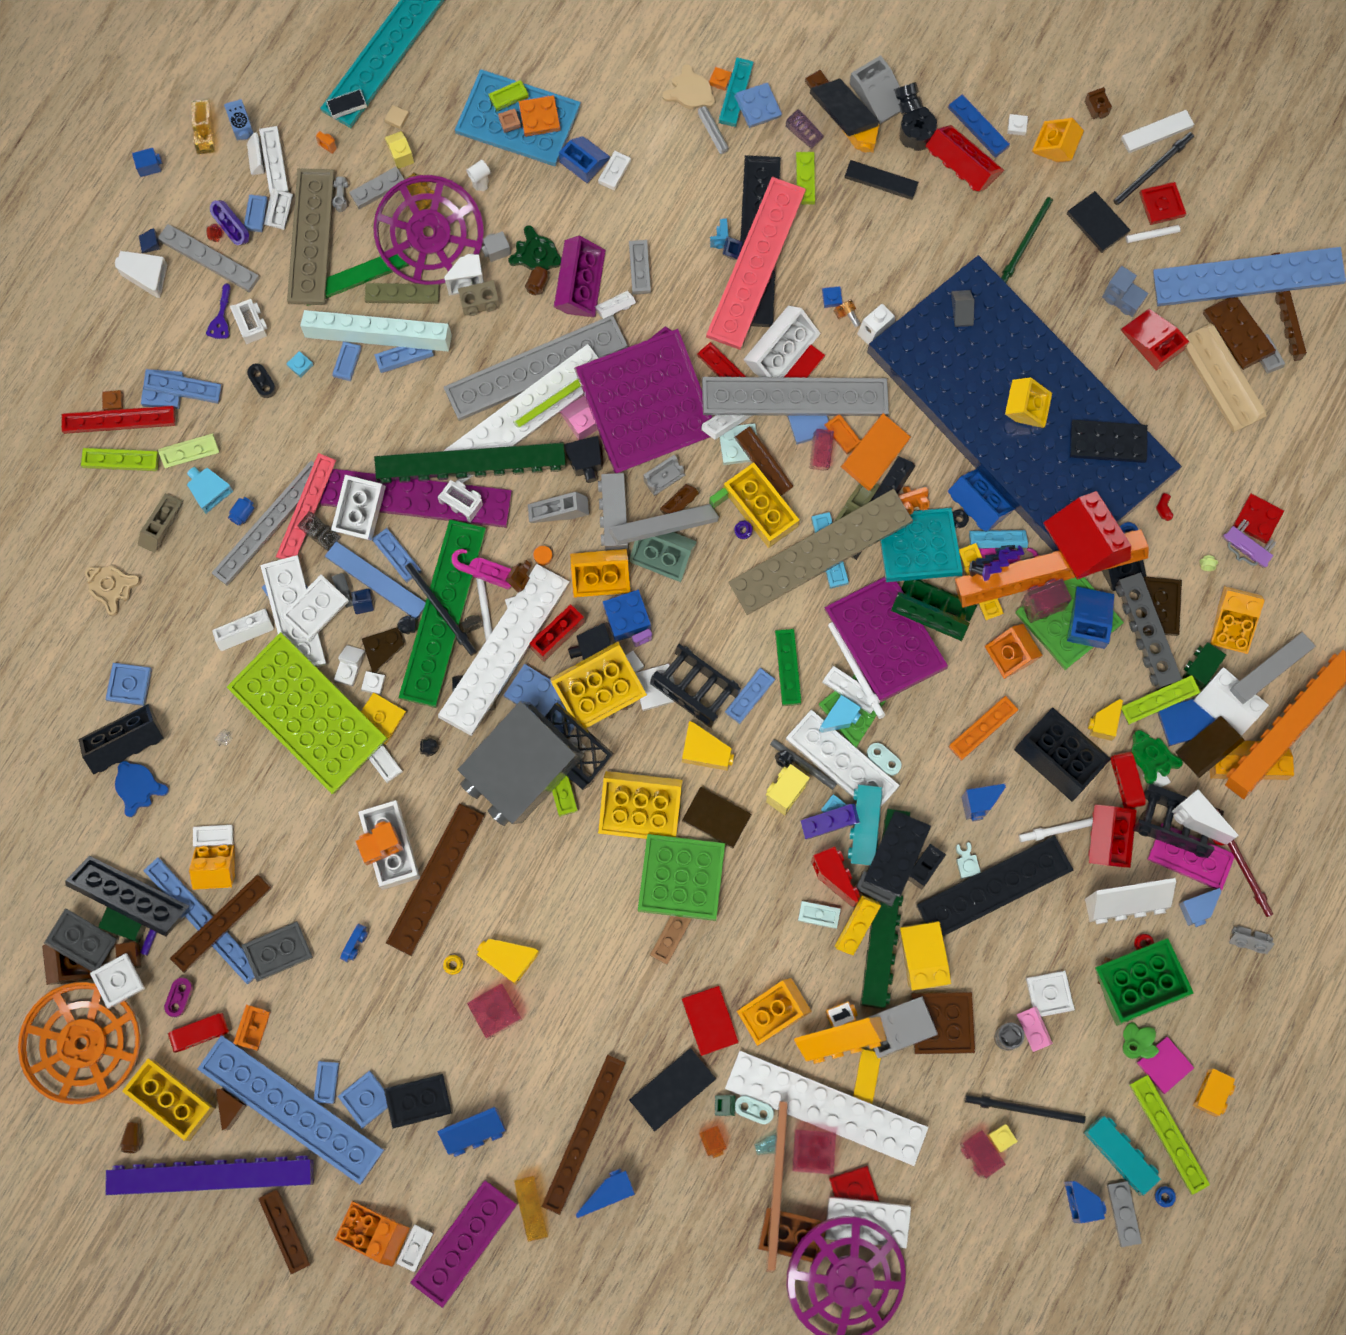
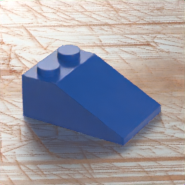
[576,1169,635,1218]

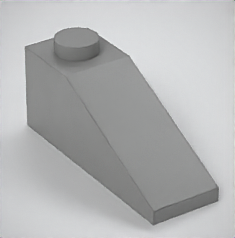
[528,492,589,523]

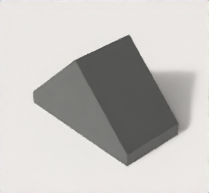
[951,290,974,327]

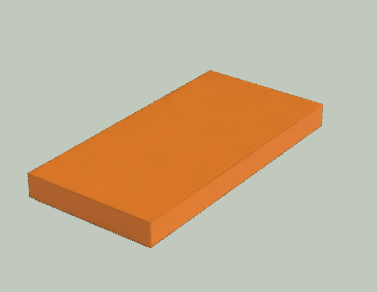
[841,413,911,491]

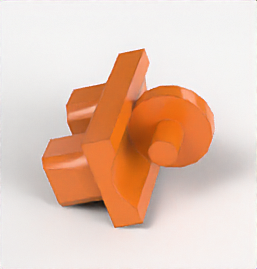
[898,486,930,515]

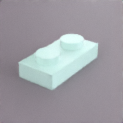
[798,901,841,929]

